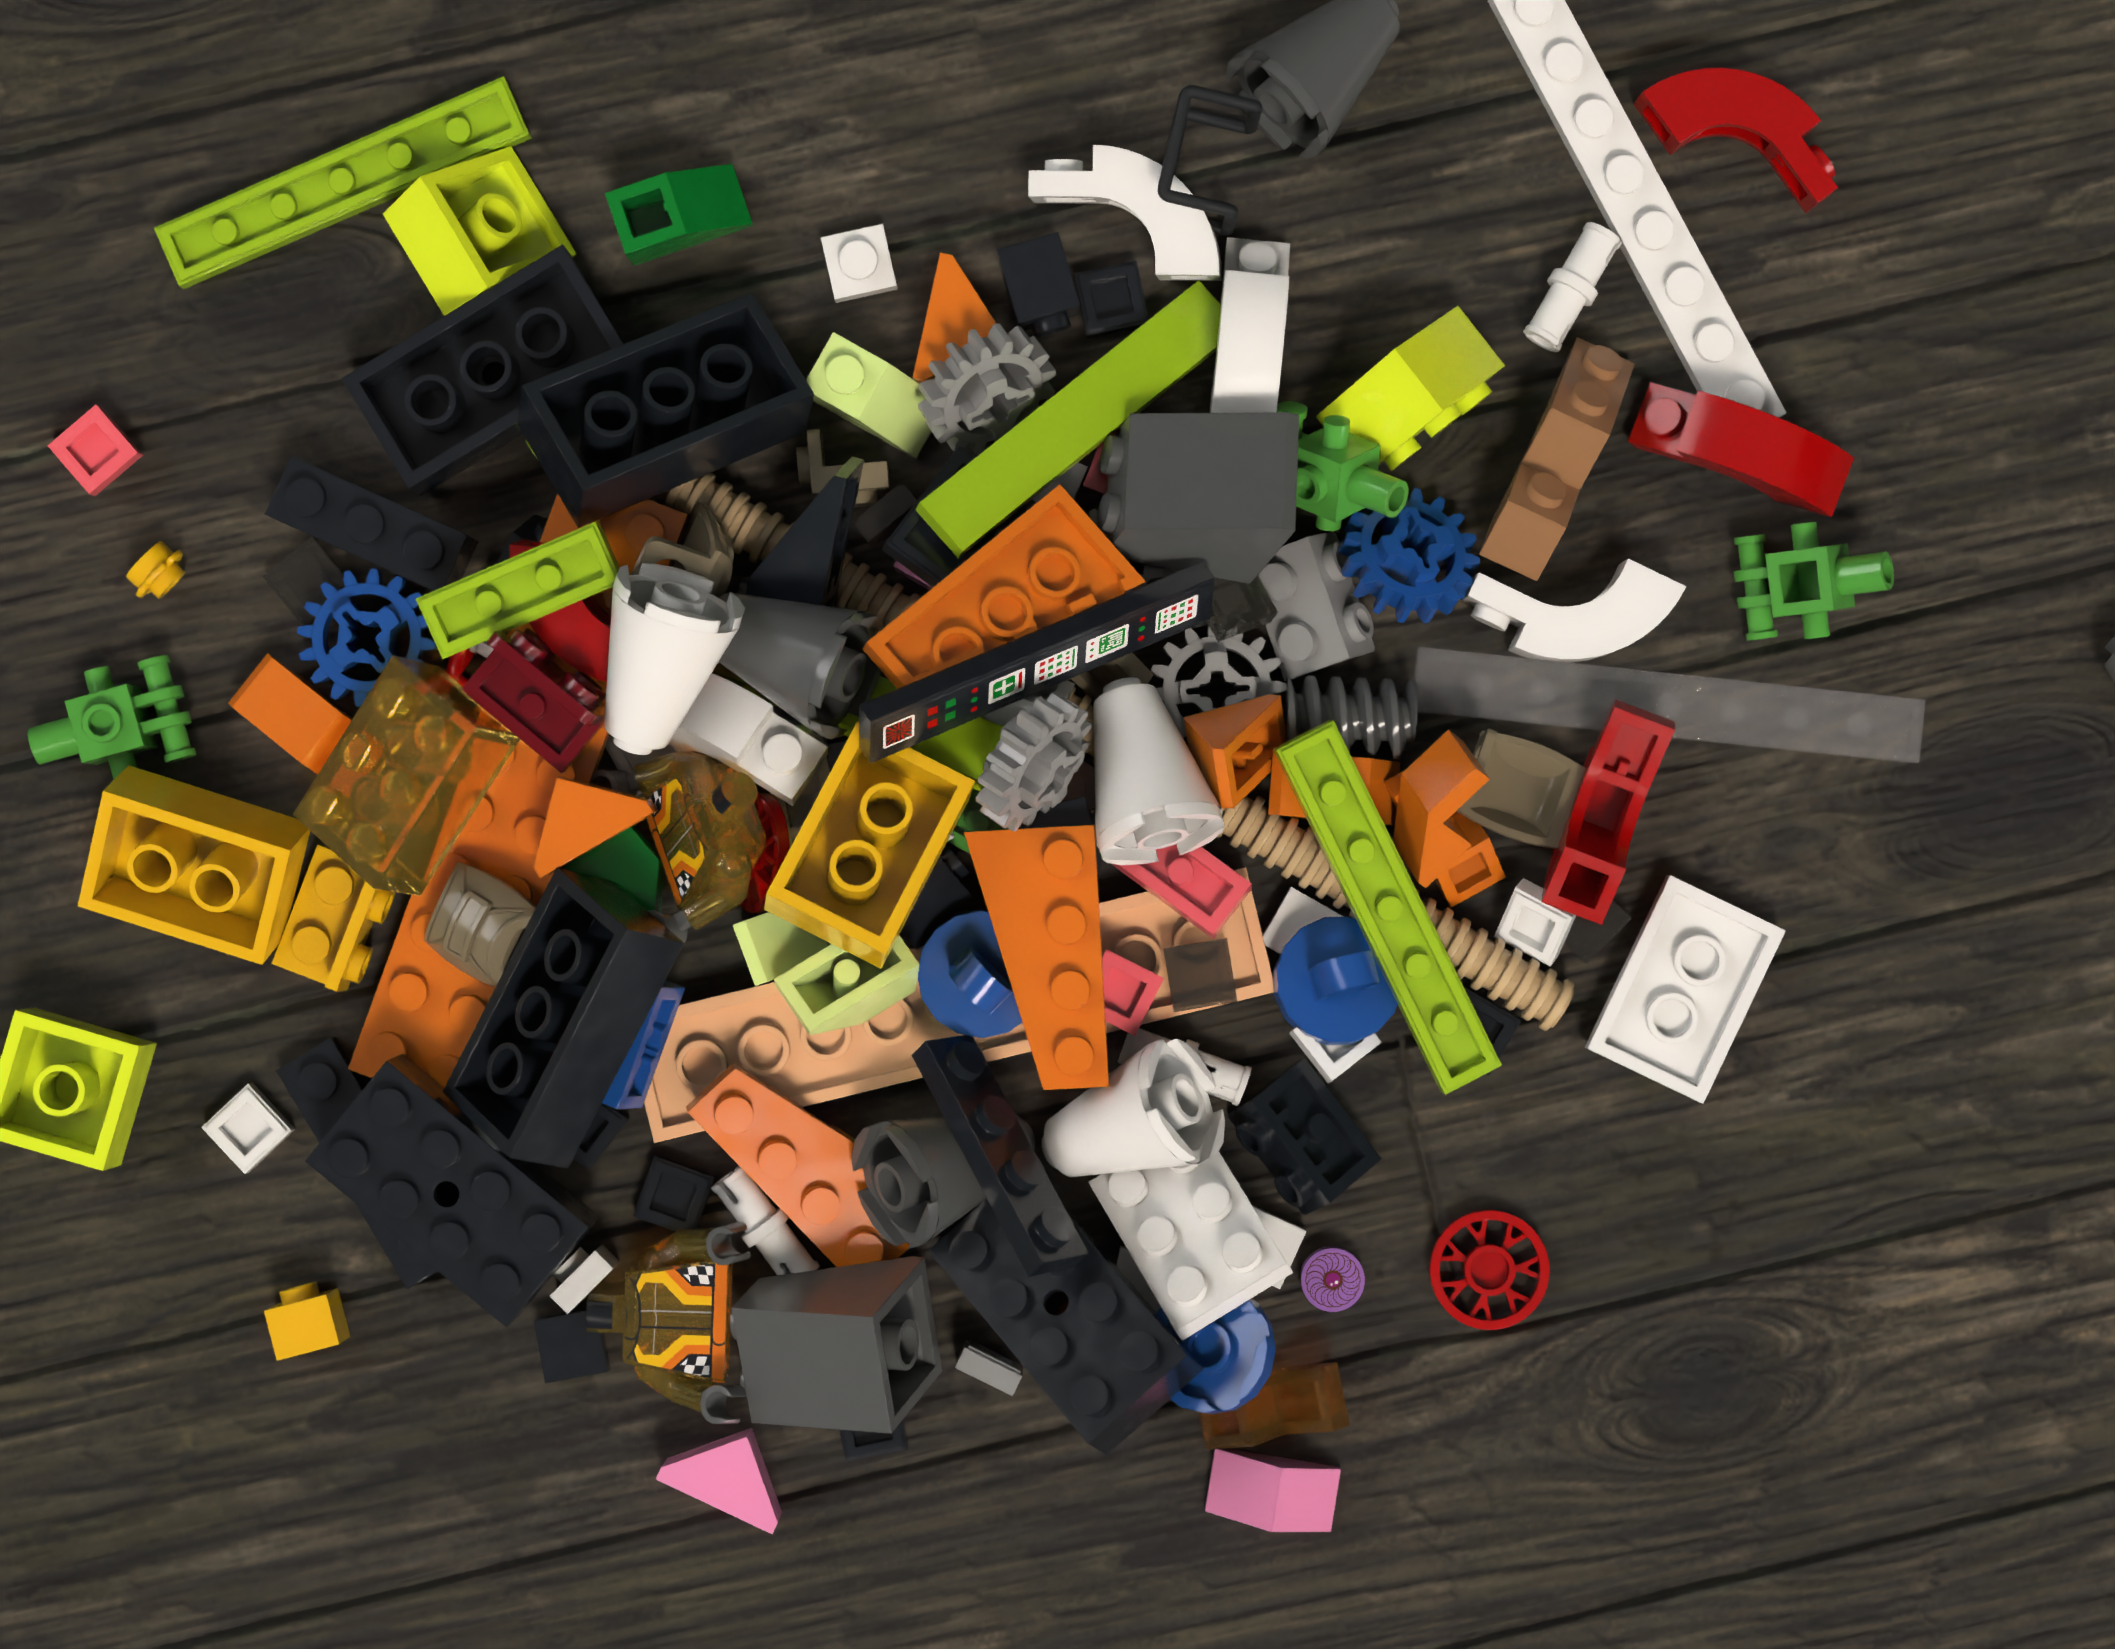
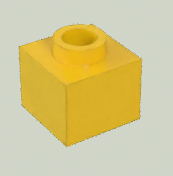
[264,1282,351,1361]

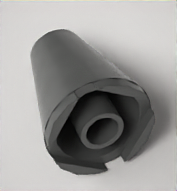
[1226,0,1400,159]
[719,592,885,739]
[852,1114,1035,1248]

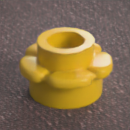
[126,541,185,599]

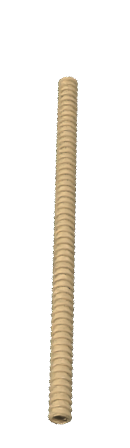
[649,472,1575,1031]

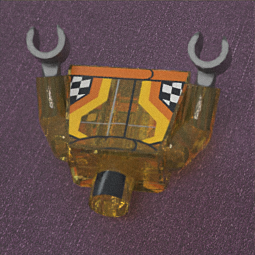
[590,750,766,946]
[586,1222,751,1424]

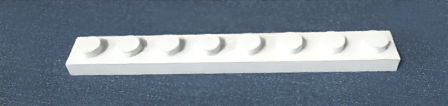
[1488,0,1787,418]

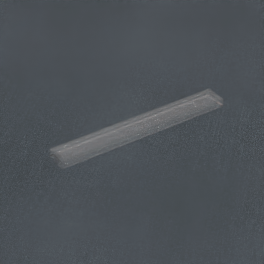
[1414,647,1925,764]

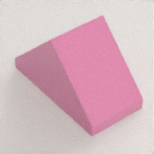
[656,1428,782,1534]
[1205,1447,1341,1532]

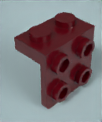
[461,628,606,773]

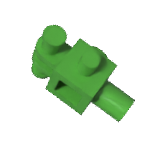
[1276,401,1409,531]
[1734,522,1894,641]
[28,655,197,780]

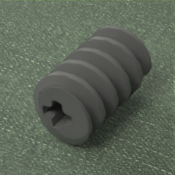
[1284,675,1417,759]

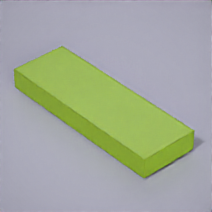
[416,520,620,659]

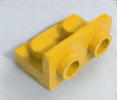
[272,845,396,992]

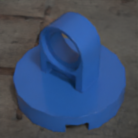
[918,909,1023,1038]
[1273,917,1398,1045]
[1157,1298,1276,1414]

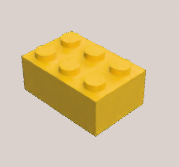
[764,721,975,969]
[77,765,312,965]

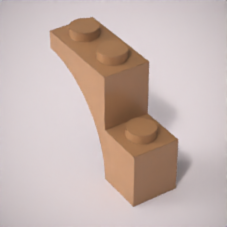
[1479,337,1635,581]

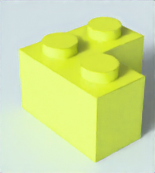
[1316,306,1505,471]

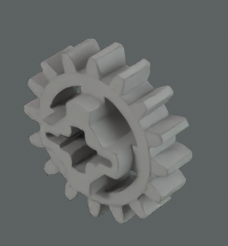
[918,323,1056,455]
[1151,621,1287,738]
[976,693,1091,832]

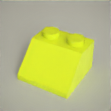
[383,146,576,316]

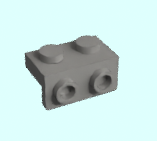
[1251,531,1375,681]

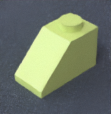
[806,332,932,459]
[733,912,831,986]
[774,935,920,1036]

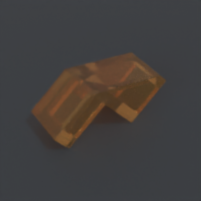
[1199,1362,1350,1449]

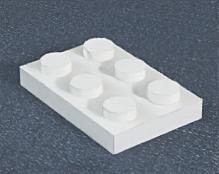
[1585,875,1786,1104]
[1088,1151,1293,1341]

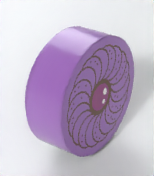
[1300,1246,1365,1312]

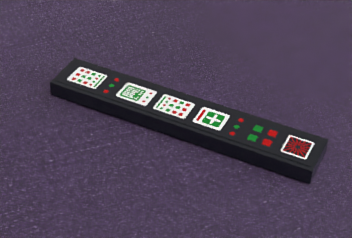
[859,562,1215,764]

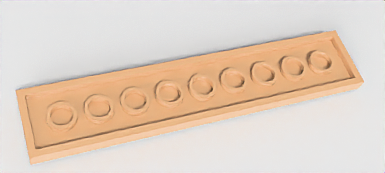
[644,867,1274,1143]

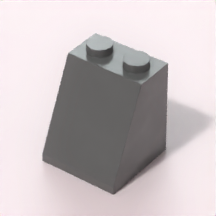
[1097,412,1299,585]
[730,1256,942,1434]

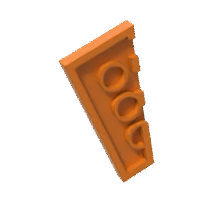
[863,484,1146,689]
[964,825,1109,1090]
[686,1063,910,1267]

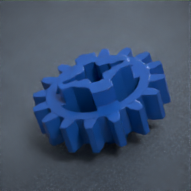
[1338,488,1480,623]
[297,568,438,707]

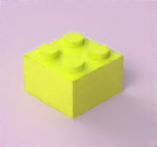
[0,1008,157,1171]

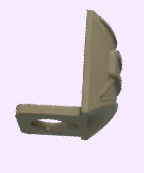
[630,501,734,598]
[1457,728,1586,849]
[424,862,536,987]

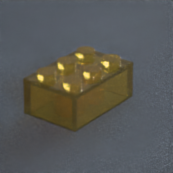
[293,655,520,896]

